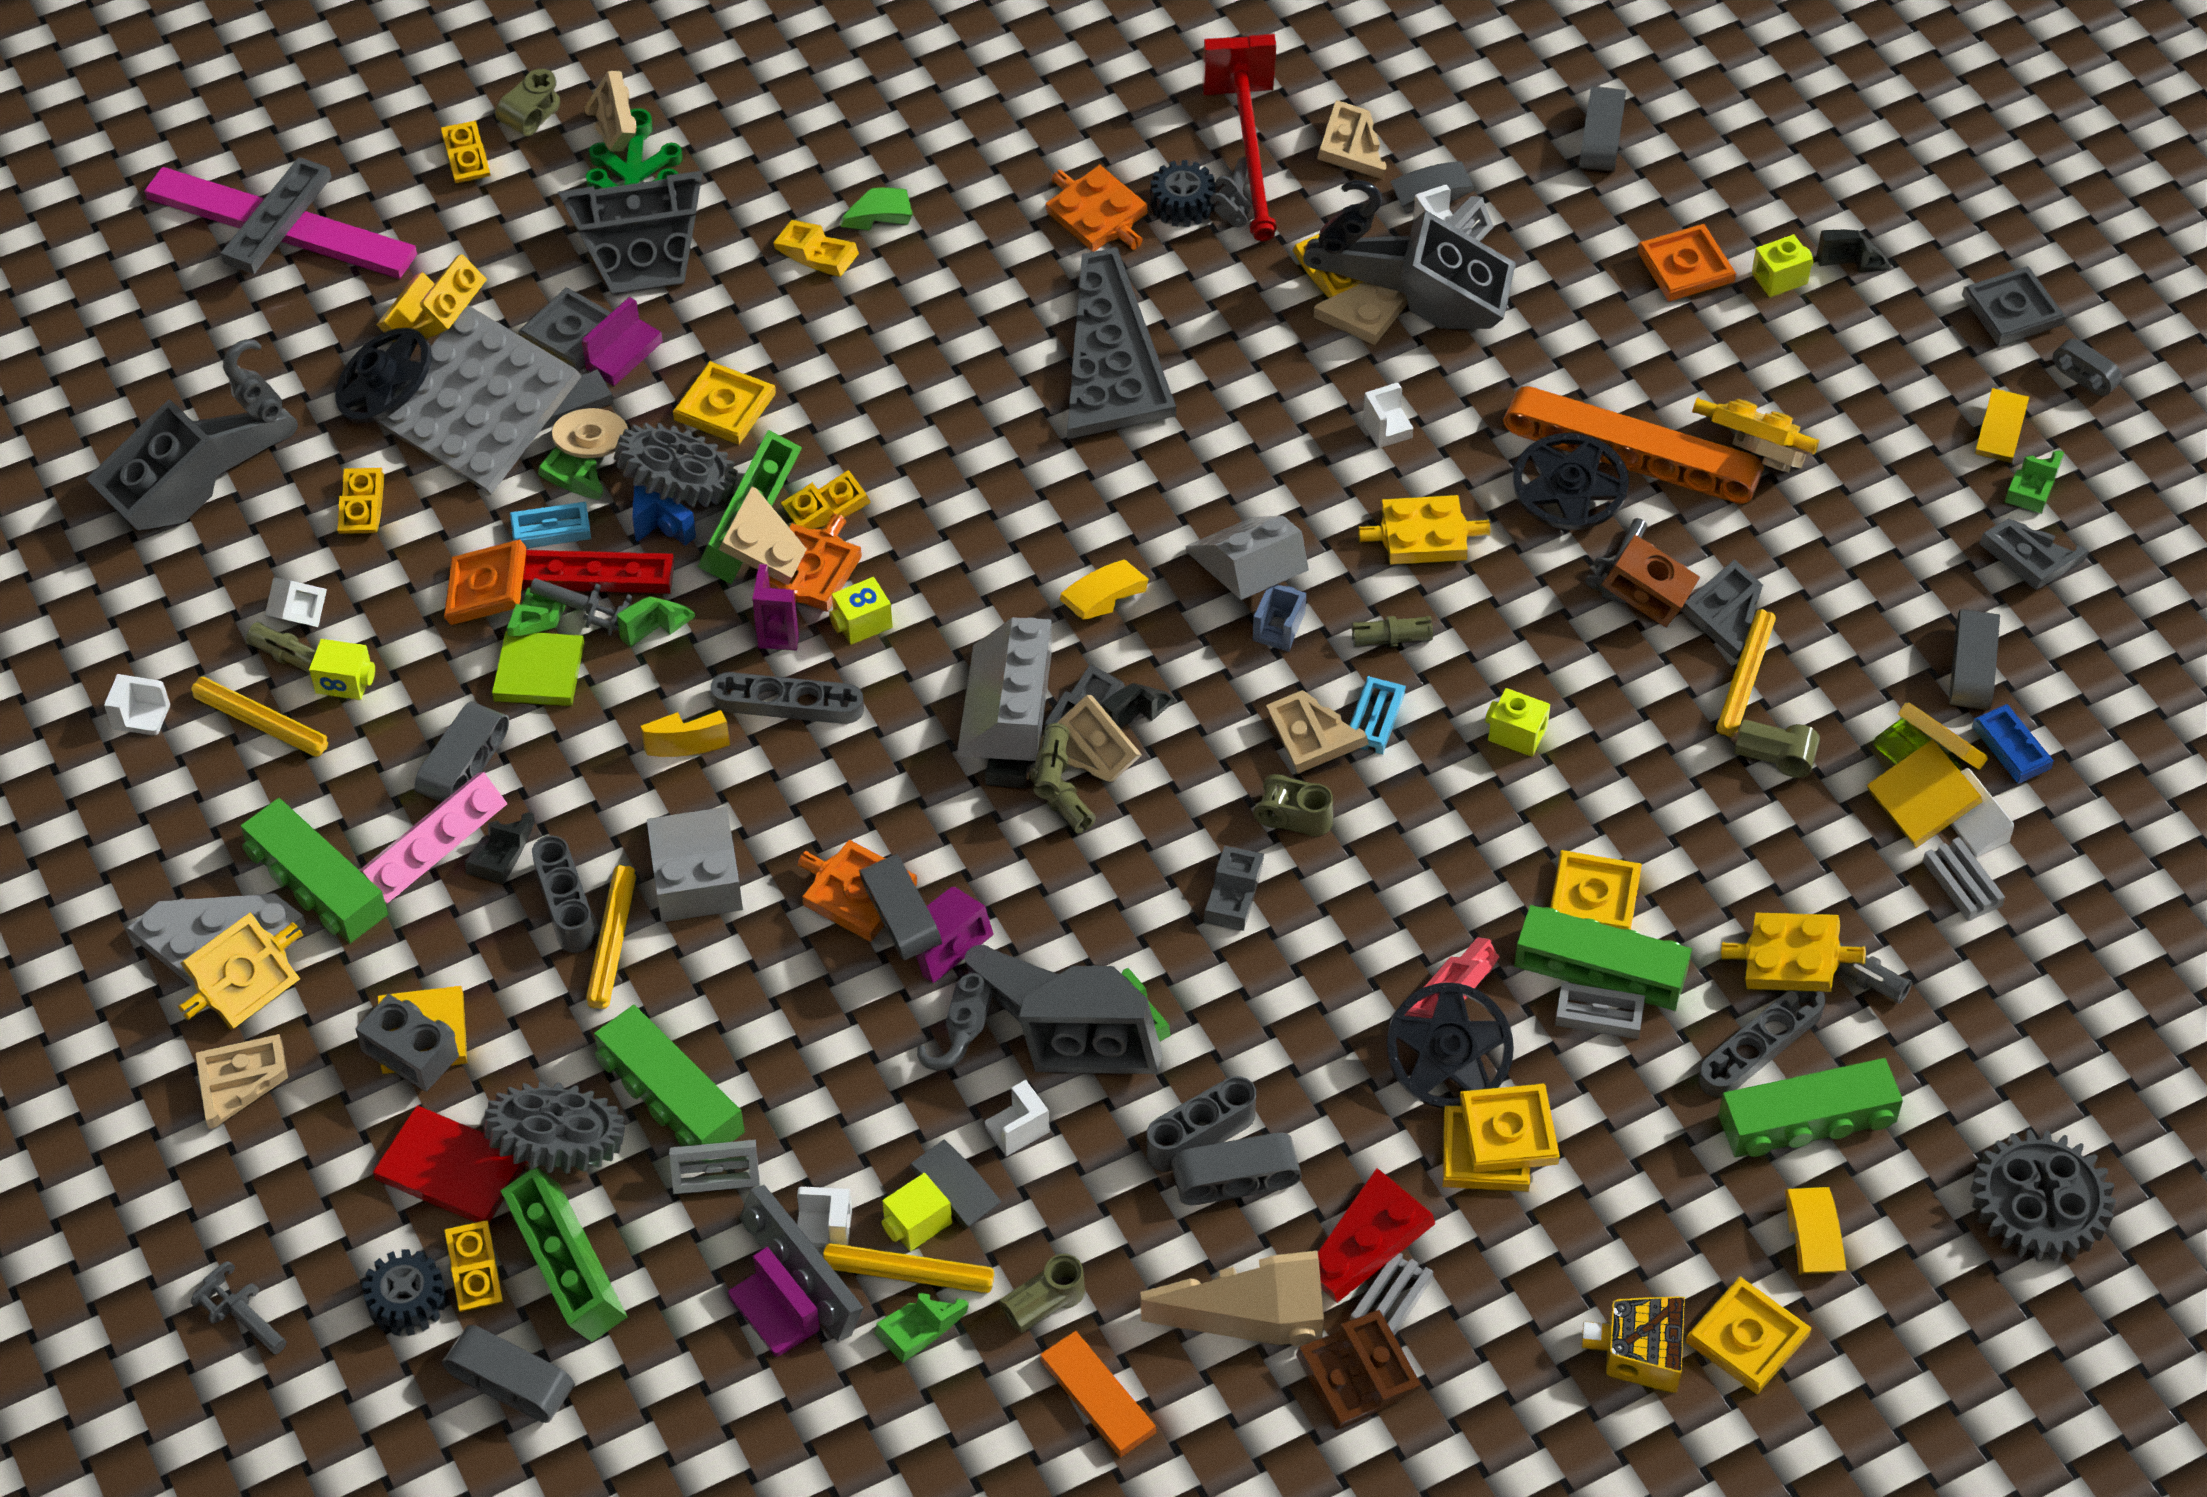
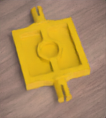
[1692,397,1820,455]
[1358,495,1490,564]
[178,912,303,1030]
[1721,913,1866,992]

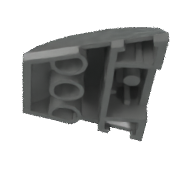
[558,170,703,295]

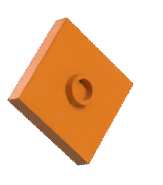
[1637,224,1736,302]
[444,539,527,625]

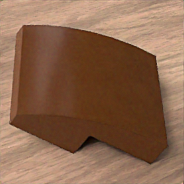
[1295,1309,1421,1430]

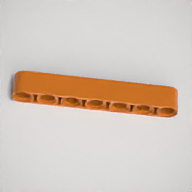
[1503,386,1764,504]

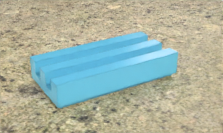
[510,502,591,548]
[1349,676,1406,755]

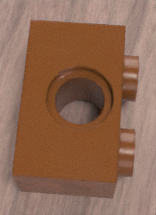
[1601,535,1700,628]

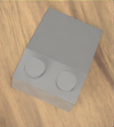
[1185,515,1309,600]
[647,807,743,922]

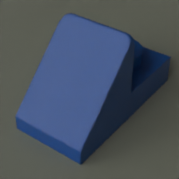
[632,485,696,546]

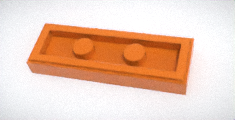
[1040,1331,1156,1458]

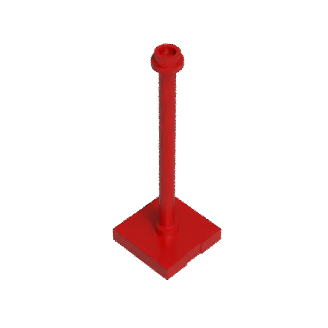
[1202,34,1277,241]

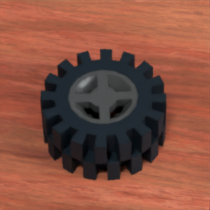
[1150,160,1215,227]
[362,1249,447,1336]

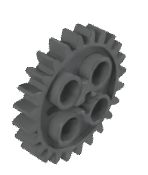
[613,423,738,507]
[483,1082,625,1173]
[1970,1130,2116,1262]

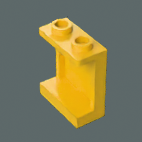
[376,254,487,344]

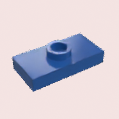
[1972,704,2054,784]

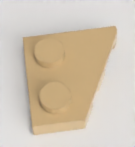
[584,71,636,152]
[1317,100,1387,179]
[1314,282,1408,345]
[1732,430,1807,473]
[718,487,807,585]
[1266,690,1369,774]
[1039,695,1142,782]
[195,1034,288,1129]

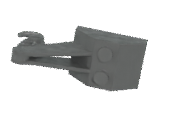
[86,339,298,531]
[917,945,1162,1074]

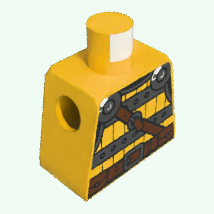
[1581,1296,1685,1393]

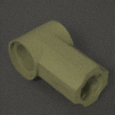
[1735,719,1820,778]
[999,1254,1085,1334]

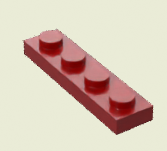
[522,550,675,594]

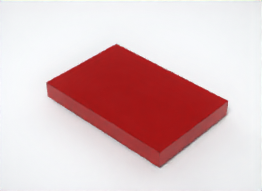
[373,1105,528,1223]

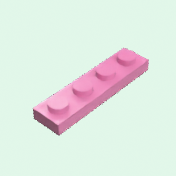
[359,772,507,904]

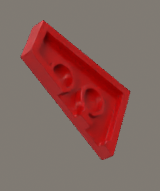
[1318,1168,1436,1303]

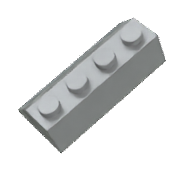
[957,617,1052,761]

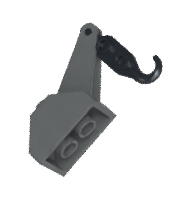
[1303,180,1516,329]

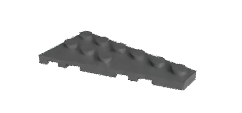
[1067,247,1176,439]

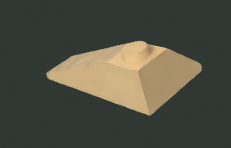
[1140,1251,1324,1347]

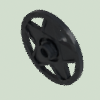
[335,328,432,423]
[1513,433,1629,530]
[1386,983,1514,1109]

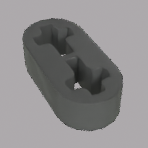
[2053,338,2122,396]

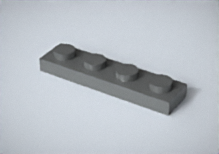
[221,157,332,274]
[739,1185,864,1342]

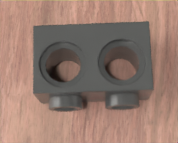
[355,993,459,1092]

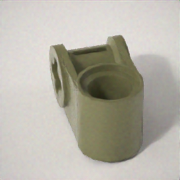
[496,69,560,136]
[1253,774,1333,836]

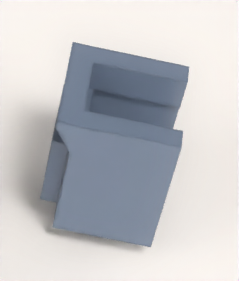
[1253,584,1307,652]

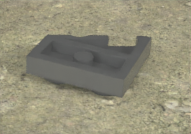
[1979,518,2089,590]
[1680,559,1763,660]

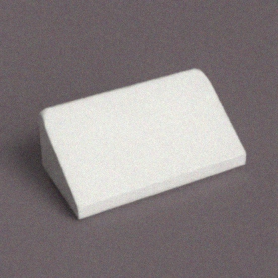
[1950,768,2014,857]

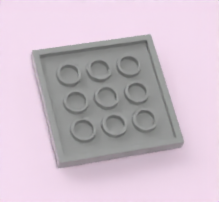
[376,305,582,494]

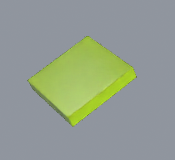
[492,631,584,706]

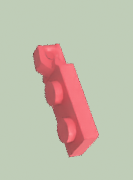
[1405,937,1499,1019]

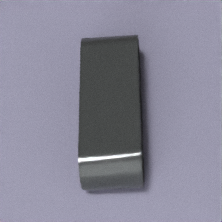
[1579,86,1626,172]
[1949,609,2000,711]
[414,701,509,803]
[532,835,595,953]
[859,854,942,961]
[1147,1076,1256,1172]
[1171,1133,1302,1205]
[442,1325,575,1423]

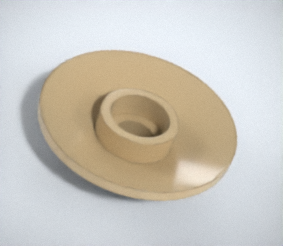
[552,408,628,458]

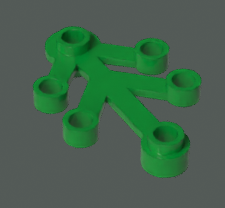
[586,108,683,189]

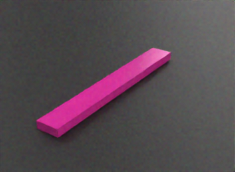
[144,167,417,279]

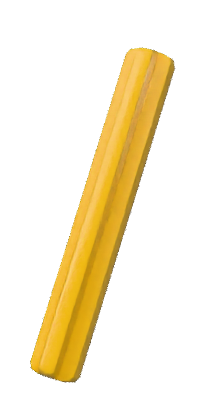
[1716,609,1776,738]
[191,677,328,757]
[586,865,636,1009]
[823,1243,994,1293]

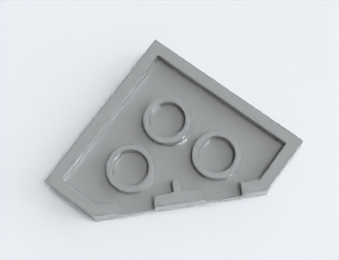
[127,894,306,989]

